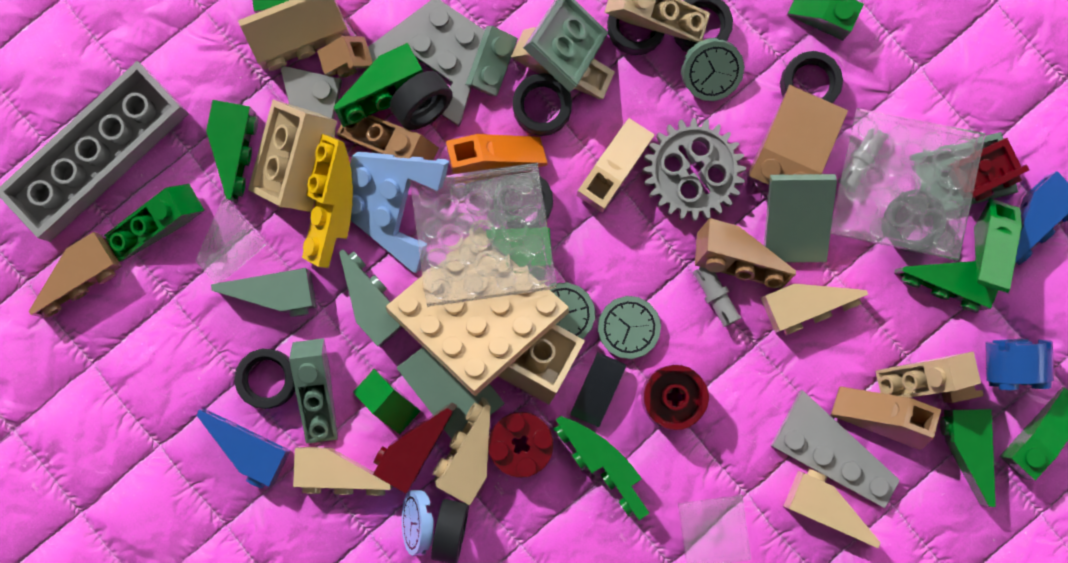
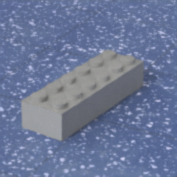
[0,61,189,242]

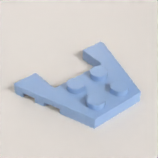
[350,152,449,273]

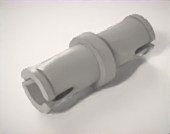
[692,267,741,328]

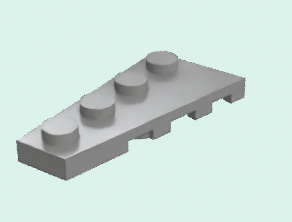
[770,390,900,508]

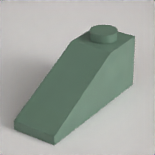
[211,268,316,317]

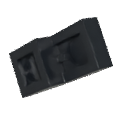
[570,352,626,427]

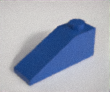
[196,409,291,489]

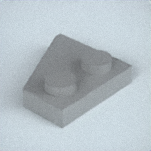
[281,66,342,119]

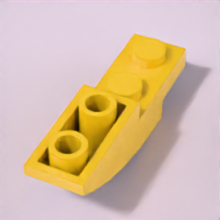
[302,134,353,268]

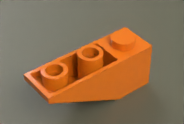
[446,134,548,187]

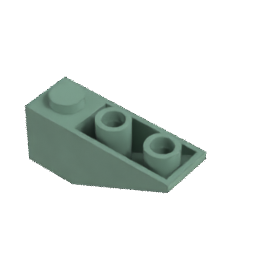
[339,249,403,347]
[289,338,338,444]

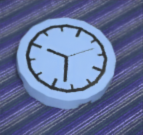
[402,490,433,556]

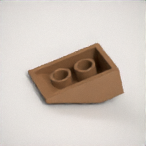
[749,84,848,185]

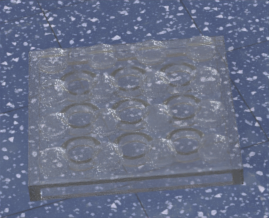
[829,108,986,260]
[410,163,557,307]

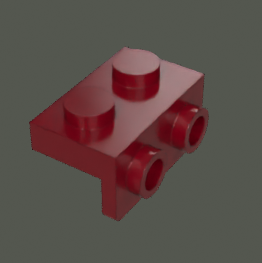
[947,138,1030,202]

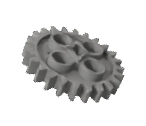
[642,118,746,221]

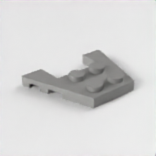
[368,0,485,127]

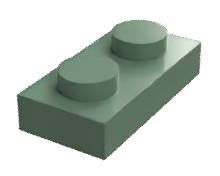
[466,26,518,96]

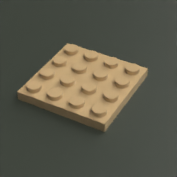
[386,228,569,396]

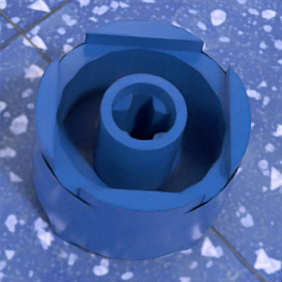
[985,339,1054,390]

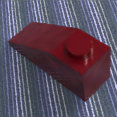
[373,402,457,494]

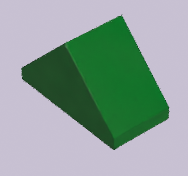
[353,369,421,435]

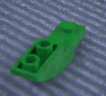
[554,416,649,520]

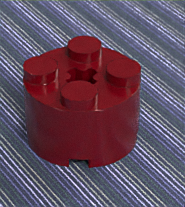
[641,365,709,430]
[489,412,553,478]

